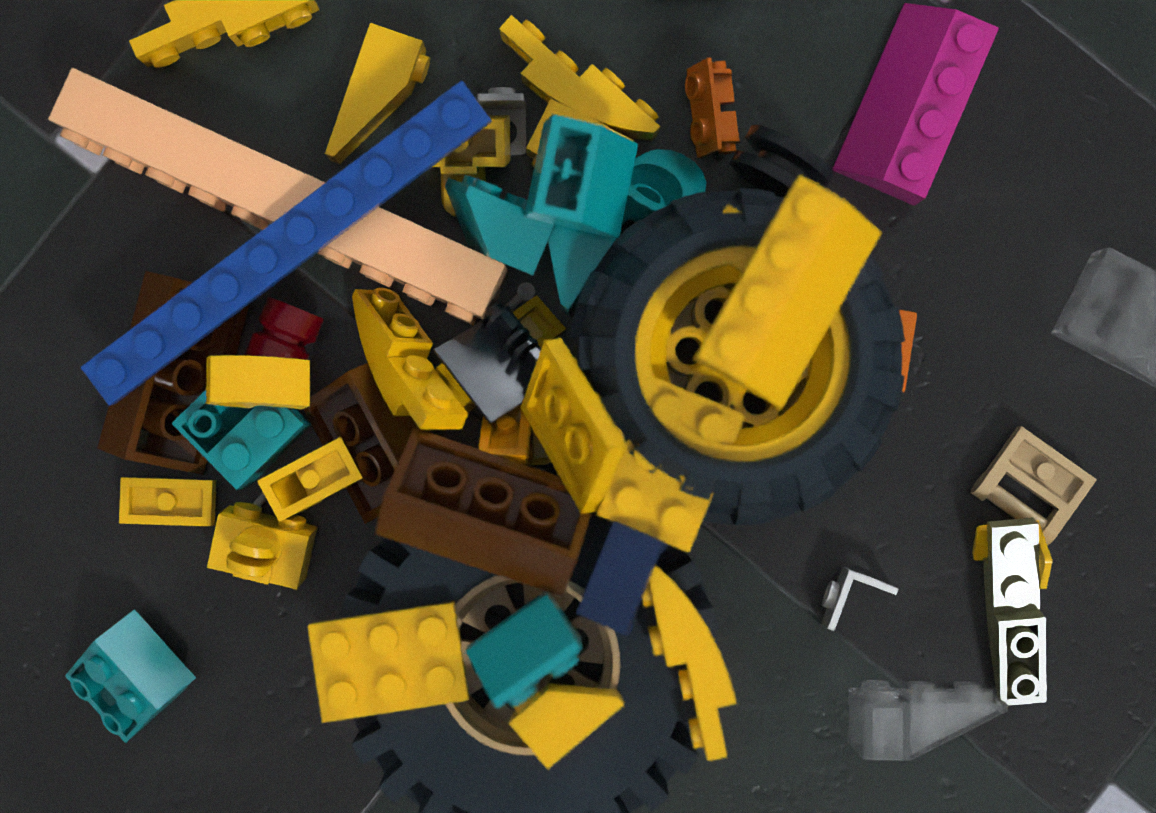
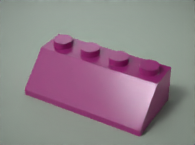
[832,3,999,206]

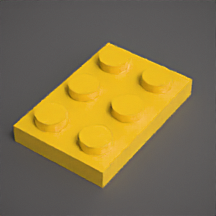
[521,338,626,514]
[597,377,746,552]
[308,601,469,723]

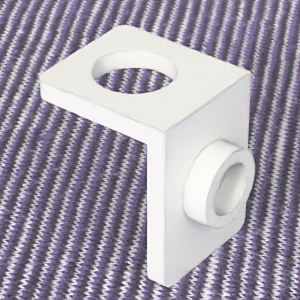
[821,567,899,631]

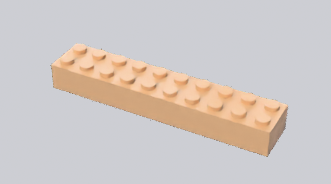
[48,68,509,326]

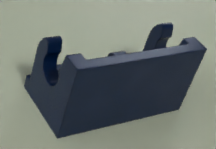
[576,521,667,635]

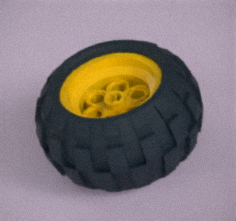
[569,188,905,525]

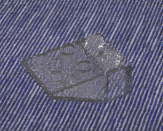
[1051,247,1156,387]
[848,680,1008,760]

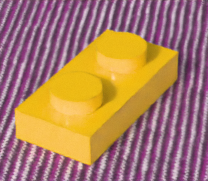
[119,477,216,526]

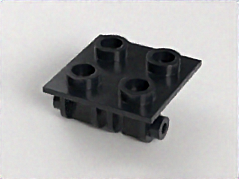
[433,302,541,424]

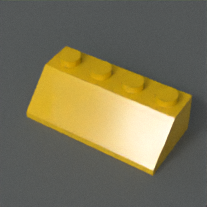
[693,175,881,409]

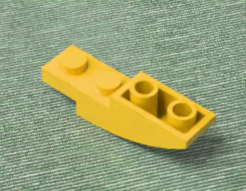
[129,0,320,68]
[499,15,660,141]
[352,288,468,429]
[642,565,736,761]

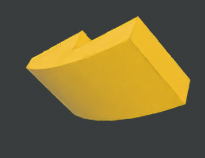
[206,355,310,409]

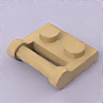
[971,426,1097,546]

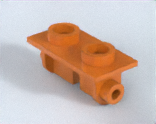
[685,58,740,158]

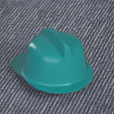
[622,149,707,226]

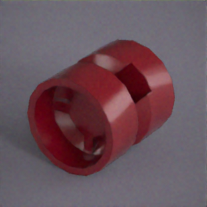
[244,296,324,360]

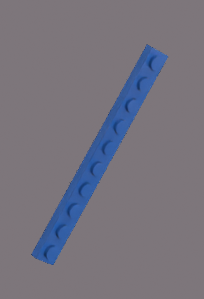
[80,81,492,406]

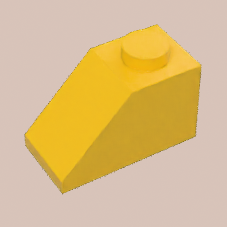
[509,683,624,769]

